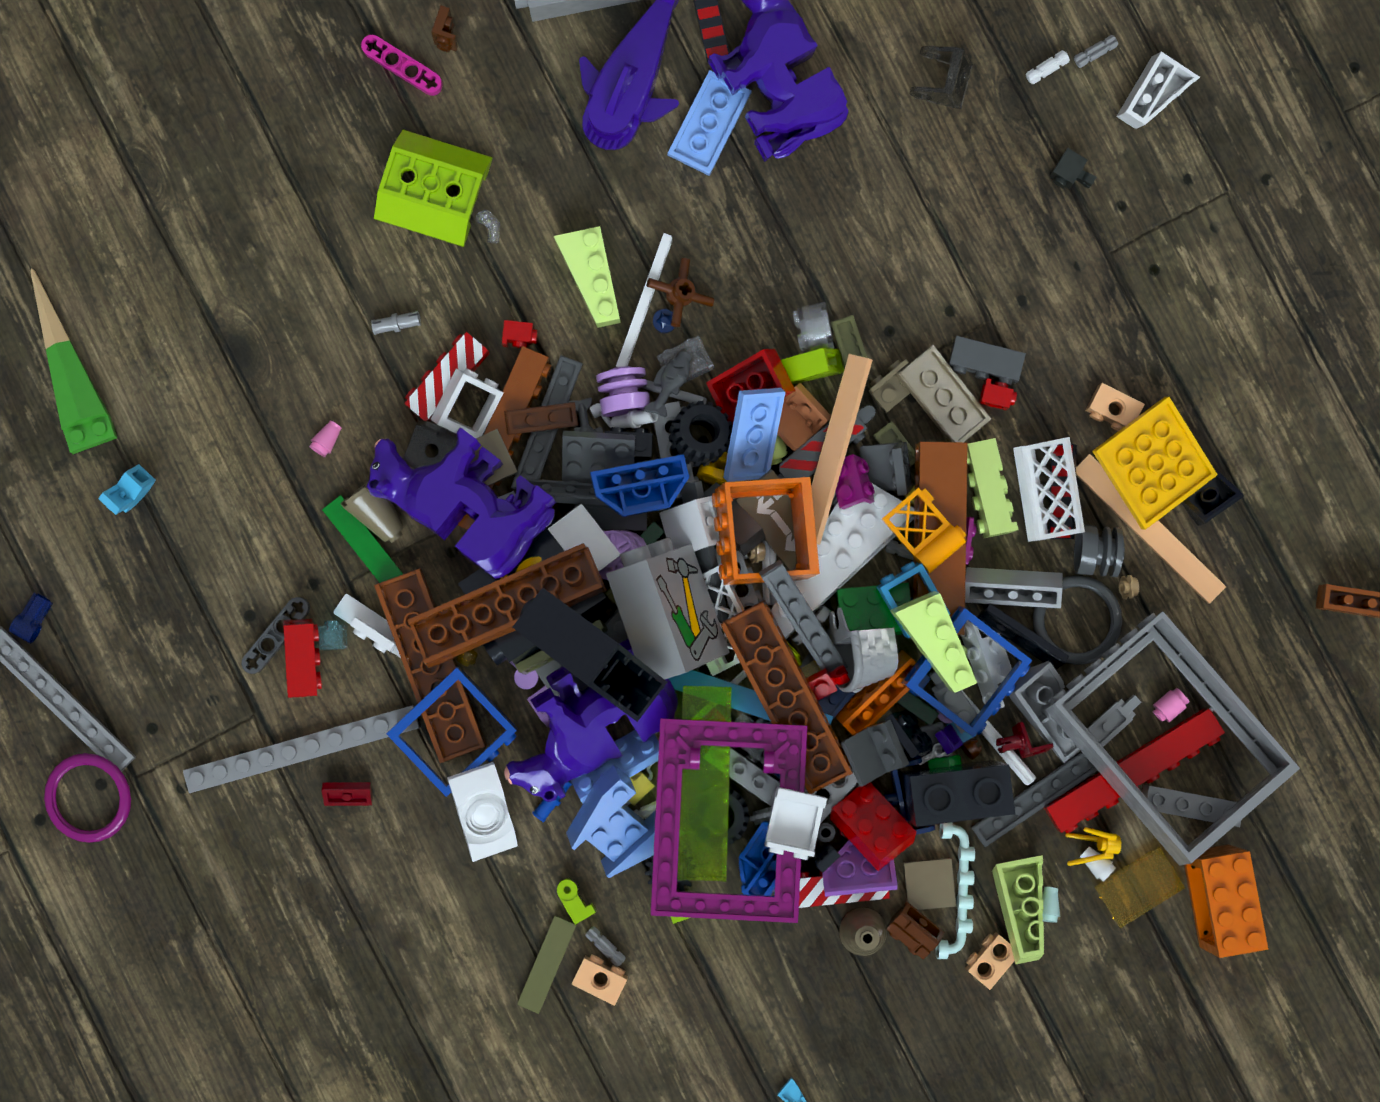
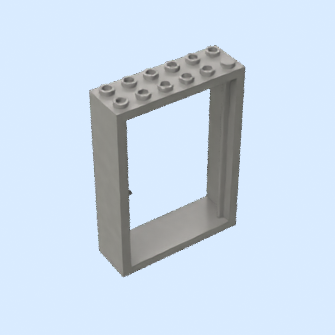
[1045,612,1300,866]

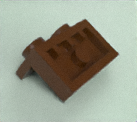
[431,5,458,52]

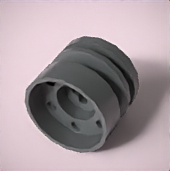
[1074,525,1125,577]

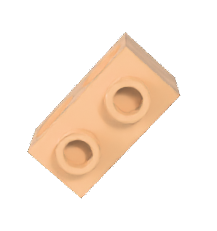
[965,932,1015,990]

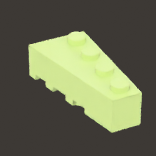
[554,226,621,328]
[967,438,1018,538]
[890,591,977,693]
[992,855,1044,964]

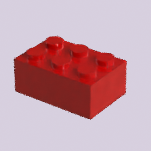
[706,349,796,424]
[283,618,322,698]
[830,782,916,871]

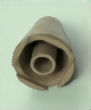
[340,482,404,543]
[839,908,887,956]

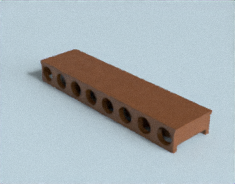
[913,442,968,635]
[407,543,607,668]
[374,568,487,763]
[721,600,853,794]

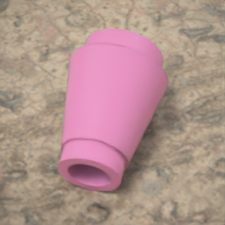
[309,420,342,457]

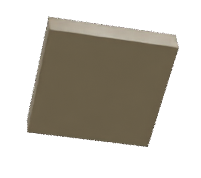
[470,429,518,486]
[903,858,956,910]

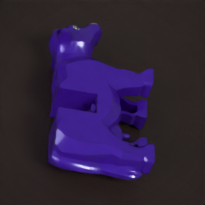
[708,0,849,162]
[367,427,556,579]
[504,639,678,802]

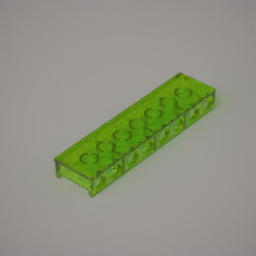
[678,686,732,882]

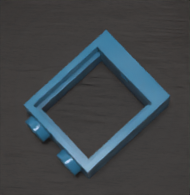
[877,561,950,638]

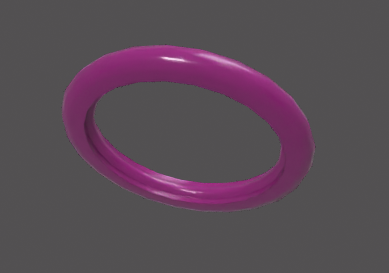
[44,753,131,843]

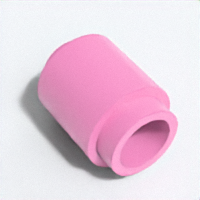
[1153,688,1189,723]

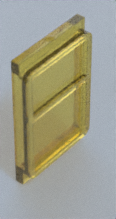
[1095,847,1185,928]

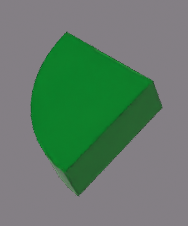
[928,755,961,769]

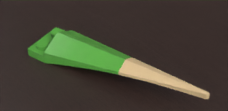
[30,268,117,454]

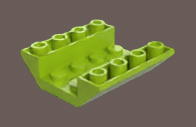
[374,130,493,247]

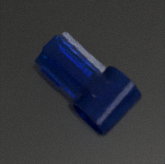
[9,592,53,644]

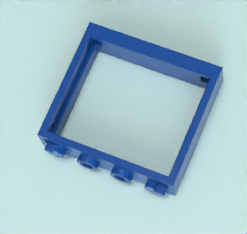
[901,606,1032,737]
[386,665,518,797]

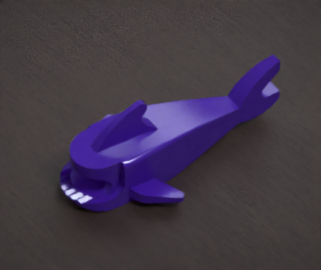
[579,0,679,150]

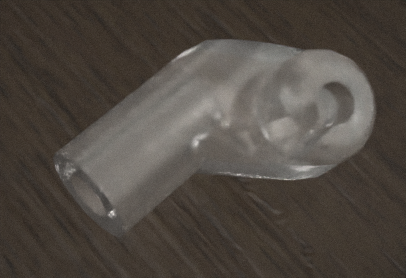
[476,210,500,243]

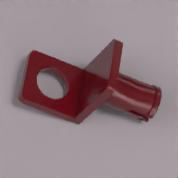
[996,722,1054,758]

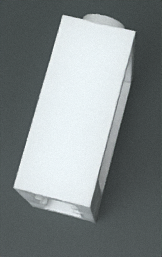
[431,368,503,438]

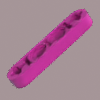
[361,35,443,96]

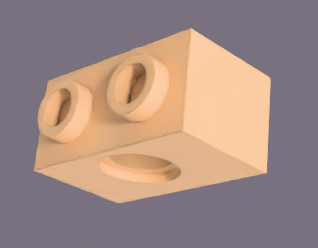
[1085,383,1145,431]
[572,954,628,1006]

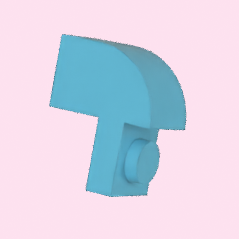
[99,464,156,515]

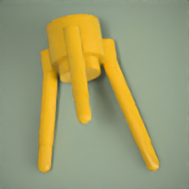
[1065,827,1121,866]

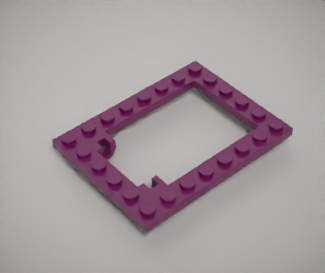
[651,718,807,923]

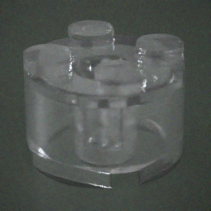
[793,302,834,353]

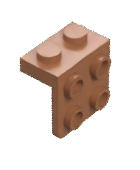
[777,383,831,451]

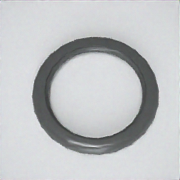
[1033,575,1123,665]

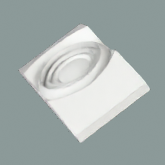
[447,762,518,862]

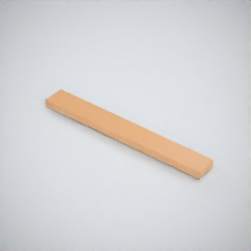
[811,354,873,545]
[1076,454,1226,604]

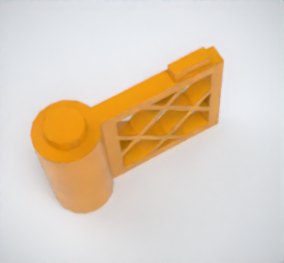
[881,487,966,574]

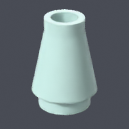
[1042,887,1060,923]

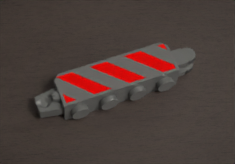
[778,405,876,482]

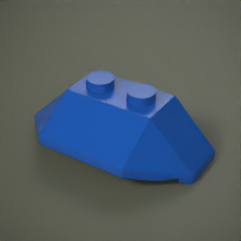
[590,454,689,517]
[738,821,776,896]

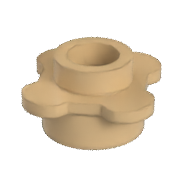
[747,542,766,563]
[1119,575,1139,599]

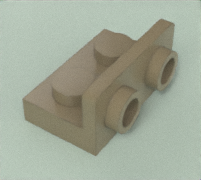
[868,359,910,413]

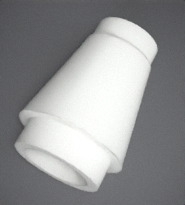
[1080,846,1116,882]

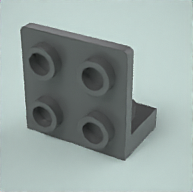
[860,442,913,496]
[841,720,909,786]

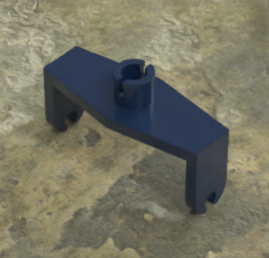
[883,756,935,835]

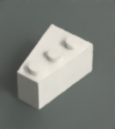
[1116,52,1200,129]

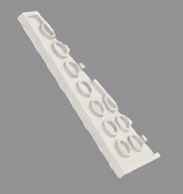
[771,483,914,639]

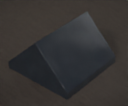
[1181,469,1244,526]

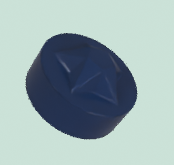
[653,309,675,334]

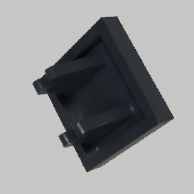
[884,710,933,759]

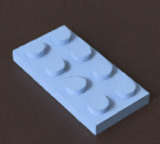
[667,70,752,176]
[723,388,785,482]
[571,730,659,803]

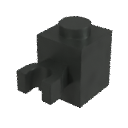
[1049,148,1097,189]

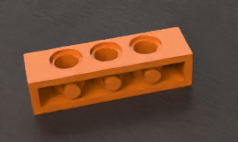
[835,650,916,735]

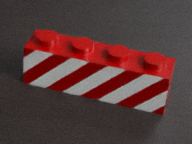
[404,332,490,424]
[799,870,890,908]

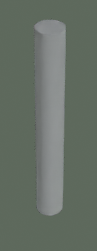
[642,380,707,405]

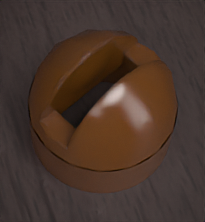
[961,739,982,760]

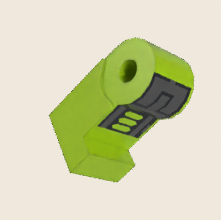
[557,878,597,925]

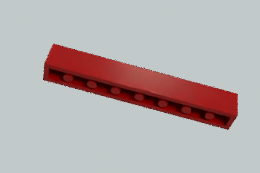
[1044,708,1225,834]

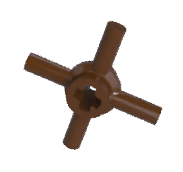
[646,258,714,327]

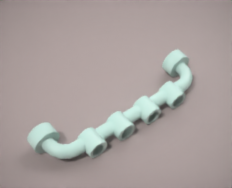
[935,822,975,959]

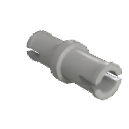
[371,311,421,335]

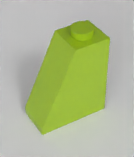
[781,348,844,384]

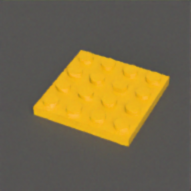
[1092,397,1217,530]

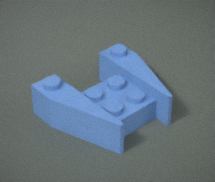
[566,765,684,878]

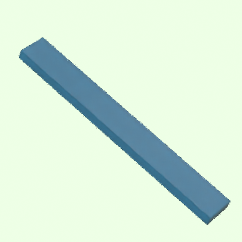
[668,670,833,725]

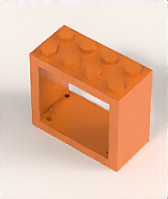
[712,477,820,585]
[1184,844,1268,958]

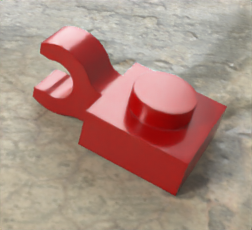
[806,665,850,700]

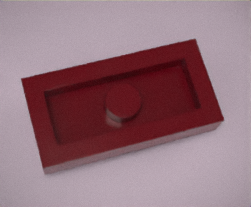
[322,782,373,806]

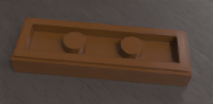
[504,402,578,435]

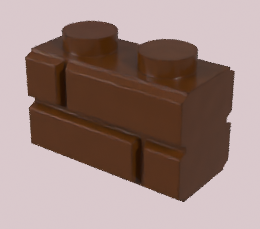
[886,902,945,960]

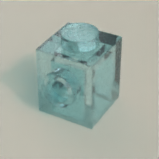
[318,620,348,651]

